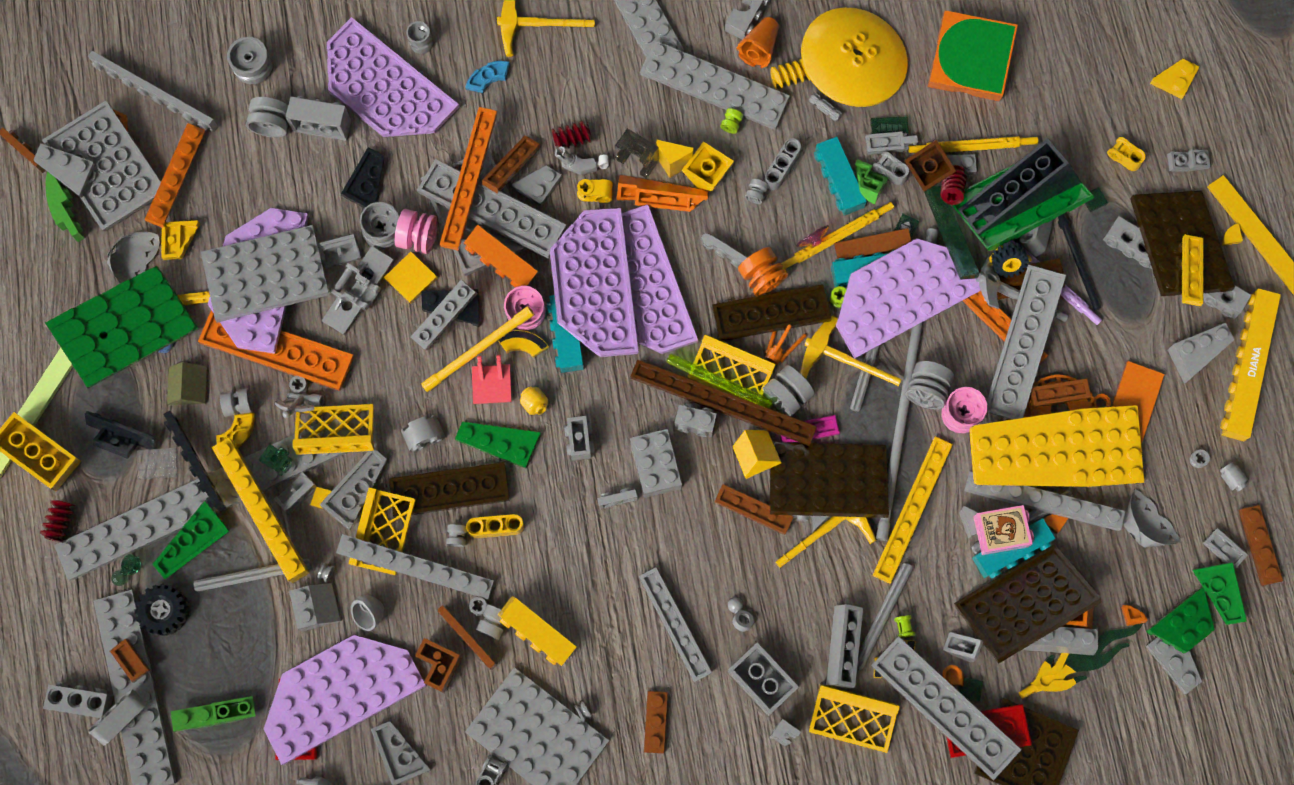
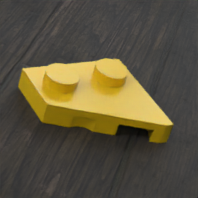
[1150,59,1199,99]

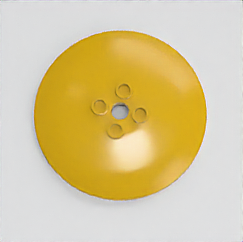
[801,7,908,107]

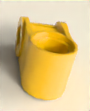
[1107,137,1145,171]
[577,179,613,203]

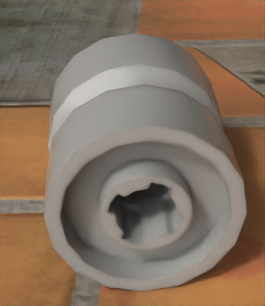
[406,21,433,54]
[220,388,253,417]
[476,604,504,640]

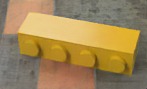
[497,596,576,666]

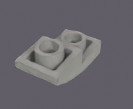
[1167,149,1211,172]

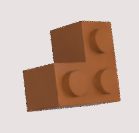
[415,638,462,693]

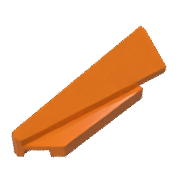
[617,175,708,212]

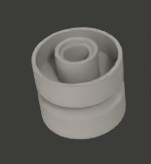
[762,365,814,417]

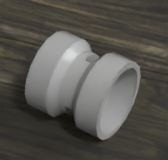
[745,179,768,204]
[446,524,467,547]

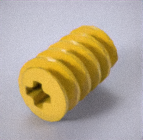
[770,59,810,90]

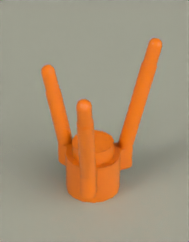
[764,324,807,365]

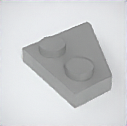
[511,165,562,206]

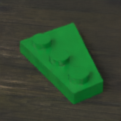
[1192,562,1247,625]

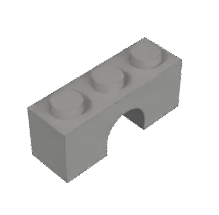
[725,0,770,39]

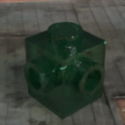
[258,444,293,476]

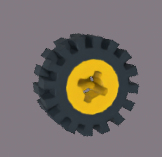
[991,242,1029,278]

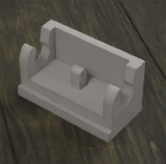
[317,234,361,268]
[274,472,317,515]
[769,719,801,746]

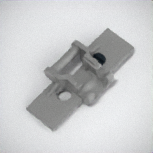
[322,246,394,335]

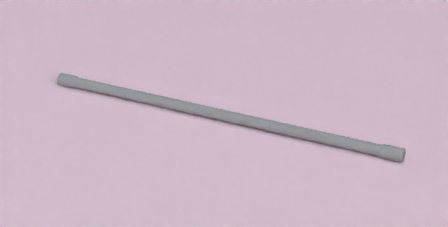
[876,228,938,541]

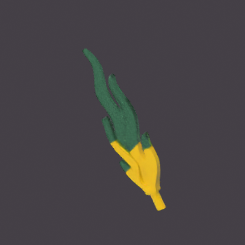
[1018,623,1143,699]

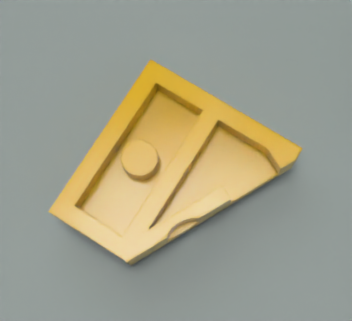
[161,220,200,260]

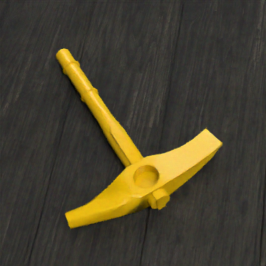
[497,0,595,57]
[800,315,902,386]
[775,516,877,568]

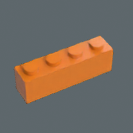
[463,225,538,288]

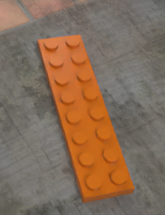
[198,310,354,391]

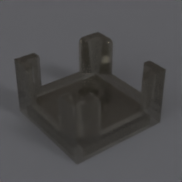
[615,128,659,179]

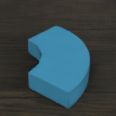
[465,61,510,93]

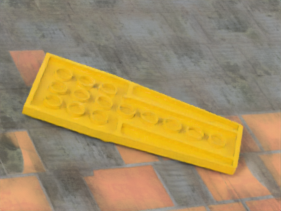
[969,405,1144,487]

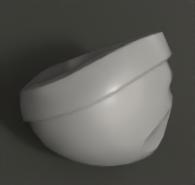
[351,595,384,631]

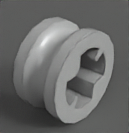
[289,376,308,394]
[1190,449,1210,468]
[317,562,335,582]
[469,597,487,616]
[574,701,592,722]

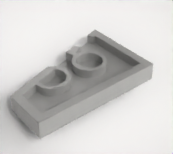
[34,143,95,197]
[1145,637,1202,694]
[371,721,431,785]

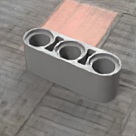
[764,138,801,191]
[89,689,147,746]

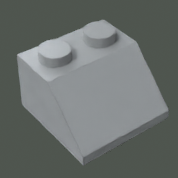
[289,583,341,632]

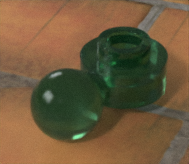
[111,554,141,586]

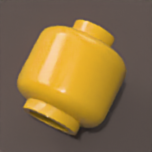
[520,387,548,415]

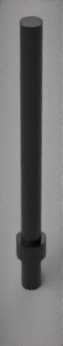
[1058,214,1101,311]

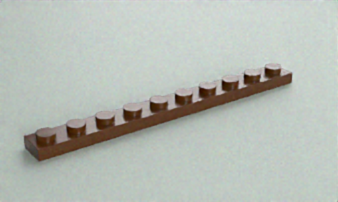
[630,360,817,446]

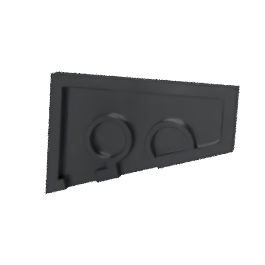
[341,147,384,208]
[422,289,479,327]

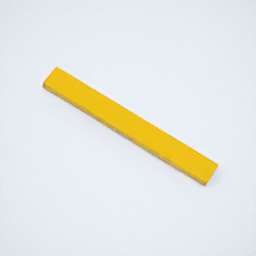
[1207,175,1294,295]
[872,436,953,584]

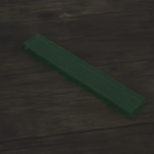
[924,186,980,280]

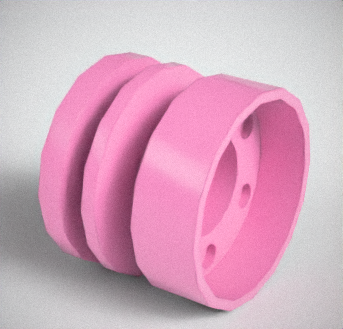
[395,209,437,254]
[504,286,546,331]
[941,387,987,434]

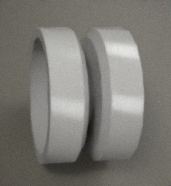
[227,37,273,84]
[245,97,288,138]

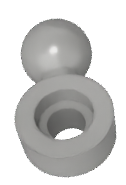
[728,597,754,632]

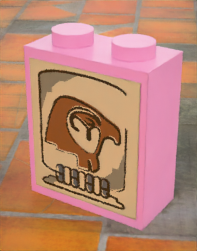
[974,505,1034,555]

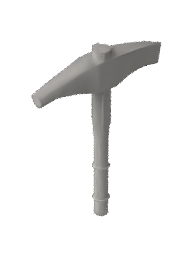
[976,256,1068,322]

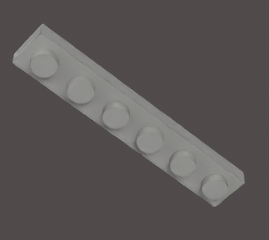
[639,567,712,683]

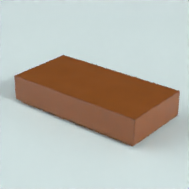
[110,638,150,683]

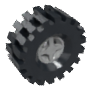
[134,584,189,636]

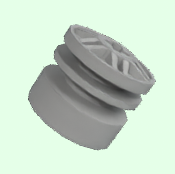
[359,202,399,250]
[905,361,954,409]

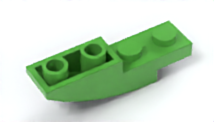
[46,172,85,242]
[171,696,255,732]

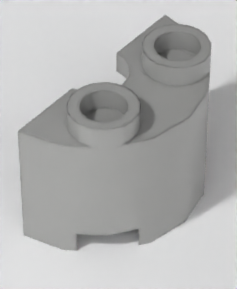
[401,415,445,452]

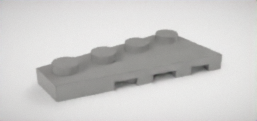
[320,449,387,531]

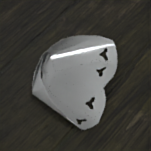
[107,232,160,284]
[1123,489,1181,548]

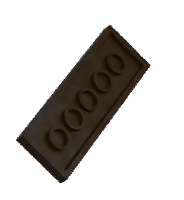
[712,284,832,341]
[389,462,510,518]

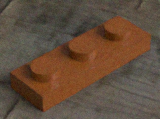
[0,127,45,173]
[1030,378,1091,408]
[644,691,668,754]

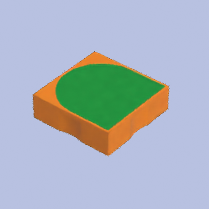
[927,10,1018,101]

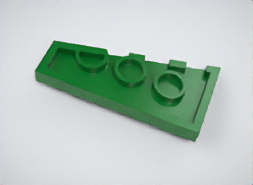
[152,500,229,579]

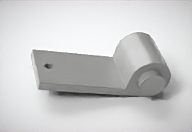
[1019,220,1053,256]

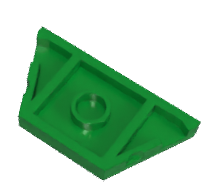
[1146,587,1215,654]

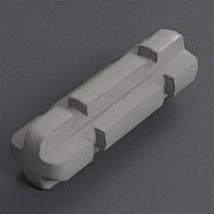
[809,93,842,122]

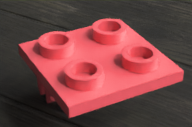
[472,355,512,404]

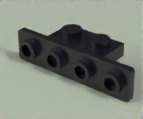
[85,411,157,459]

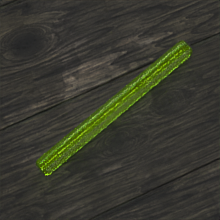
[666,354,773,409]

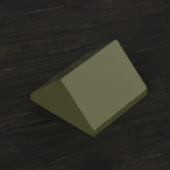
[167,362,208,405]

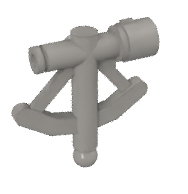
[275,392,324,418]

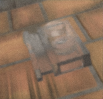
[137,448,178,480]

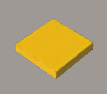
[384,252,437,304]

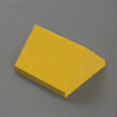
[656,140,694,178]
[682,141,734,191]
[732,430,781,479]

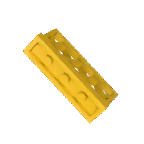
[687,335,776,405]
[293,404,374,455]
[348,488,416,575]
[809,684,900,753]

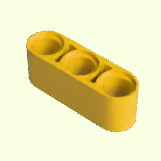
[466,514,524,538]

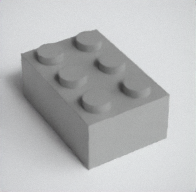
[286,96,352,141]
[630,429,682,498]
[727,642,799,716]

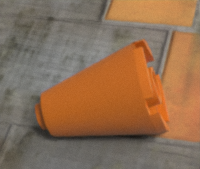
[737,17,779,68]

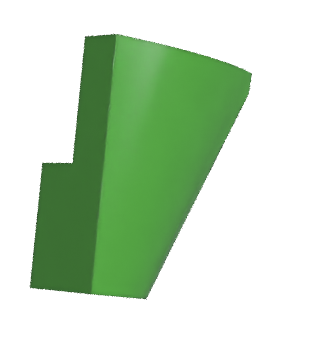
[855,160,888,205]

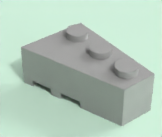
[1168,323,1234,384]

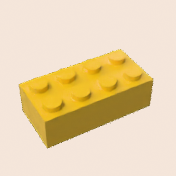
[0,412,81,492]

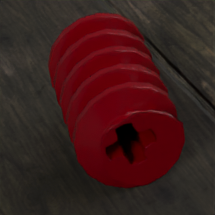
[551,120,592,149]
[940,165,967,205]
[40,500,75,543]

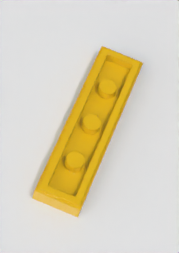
[1182,234,1203,306]

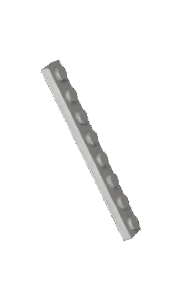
[88,51,218,132]
[965,471,1125,531]
[336,534,494,600]

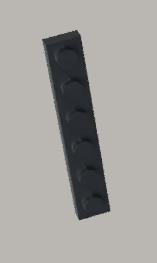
[163,410,226,512]

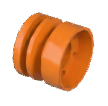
[738,247,788,296]

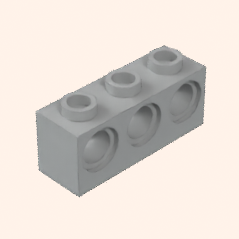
[43,682,113,718]

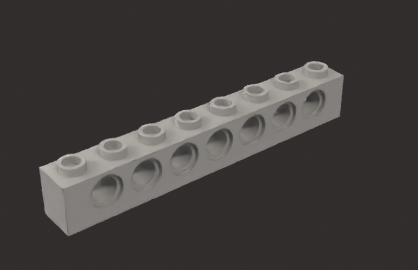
[1103,216,1251,319]

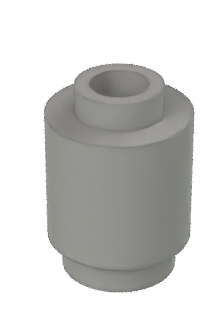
[1220,462,1248,492]

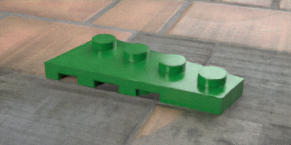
[455,422,541,469]

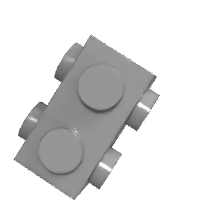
[674,404,717,437]
[564,416,594,461]

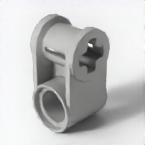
[872,151,909,185]
[476,754,508,785]

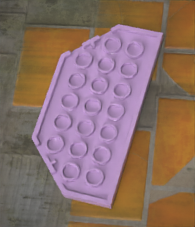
[327,17,459,137]
[622,205,698,354]
[208,208,309,354]
[550,208,639,357]
[836,239,981,358]
[264,635,426,765]

